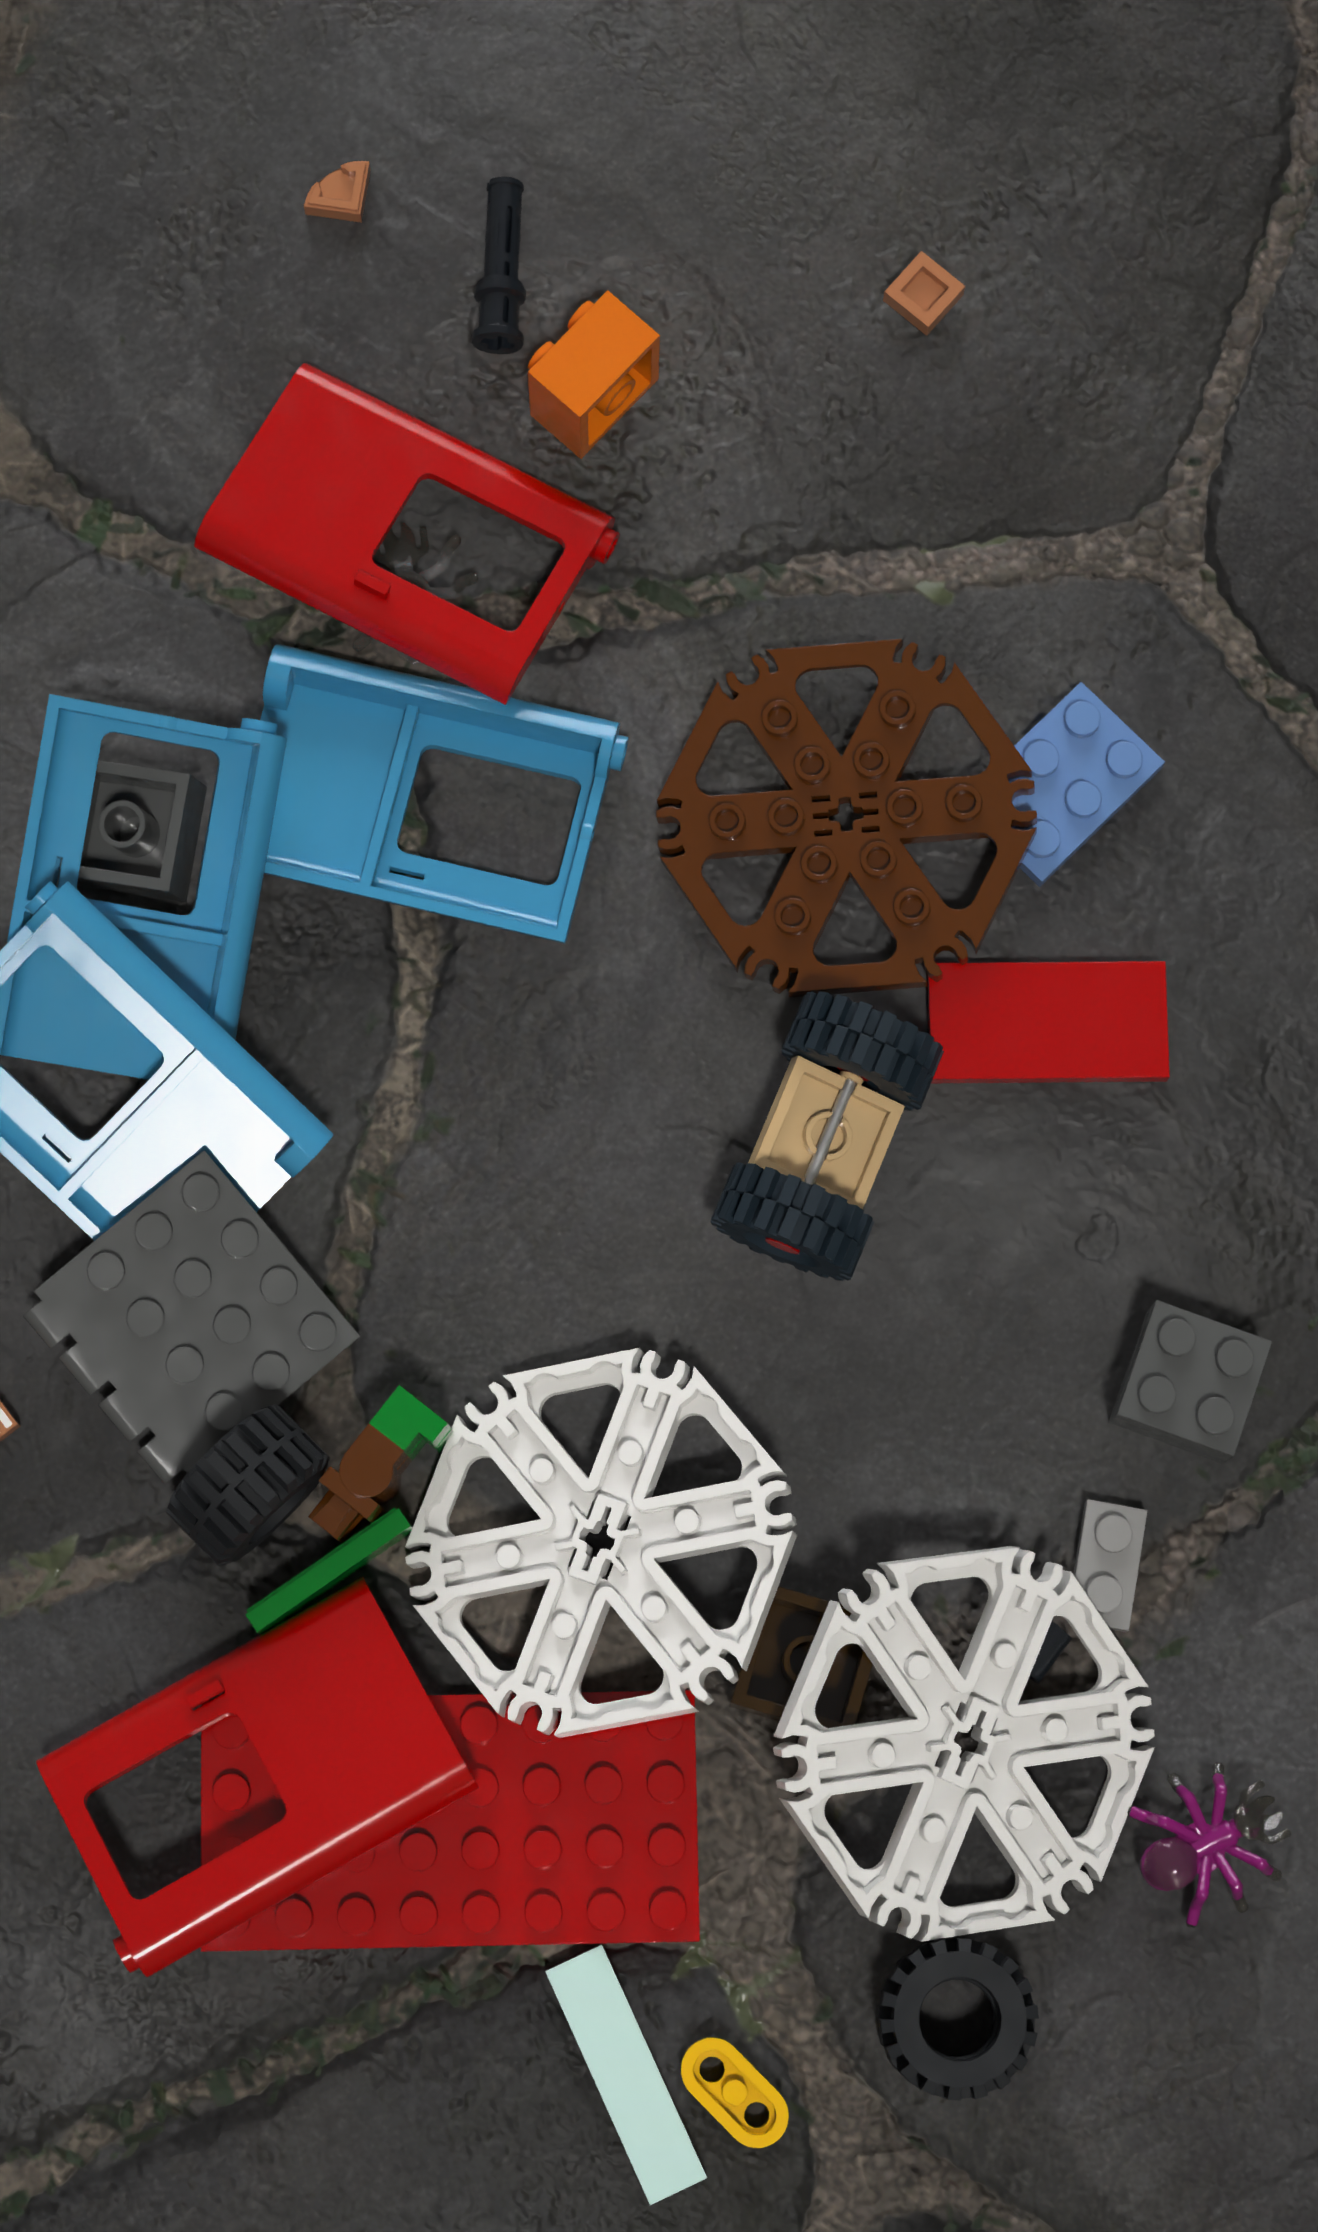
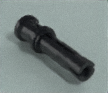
[472,176,526,354]

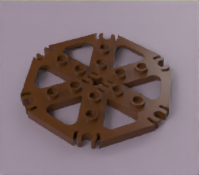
[656,639,1037,997]

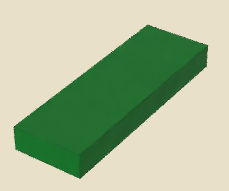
[245,1508,413,1634]

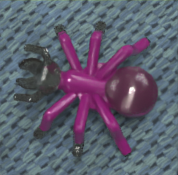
[1127,1762,1291,1928]

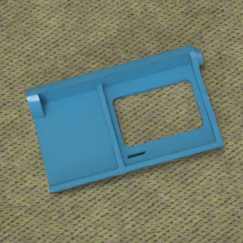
[260,644,629,944]

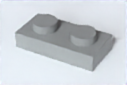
[1066,1499,1148,1632]

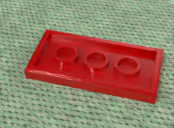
[927,961,1170,1084]

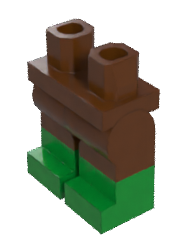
[308,1385,453,1544]

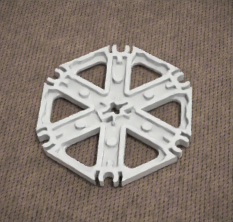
[405,1348,797,1738]
[773,1546,1155,1942]

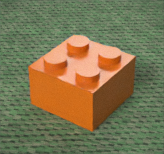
[528,290,660,459]

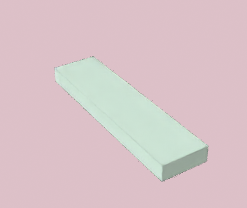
[545,1945,707,2205]

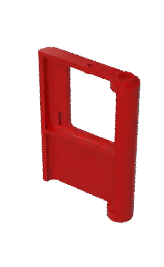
[194,363,620,705]
[36,1577,479,1978]

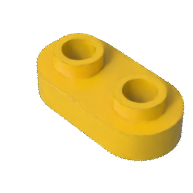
[681,2037,789,2148]

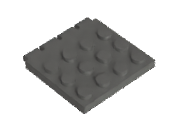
[23,1150,360,1484]

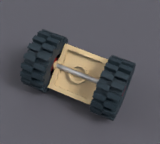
[711,991,944,1281]

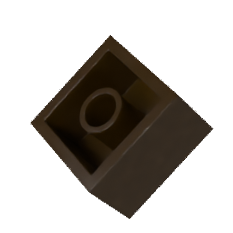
[729,1586,872,1728]

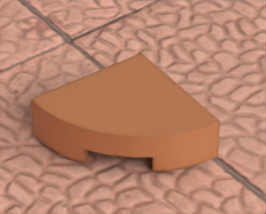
[304,161,371,223]

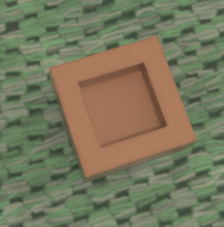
[883,251,965,336]

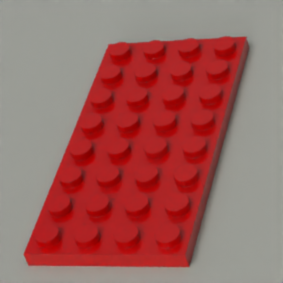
[201,1690,700,1952]

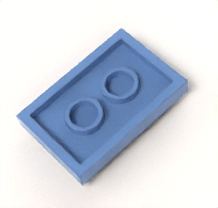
[989,682,1165,887]

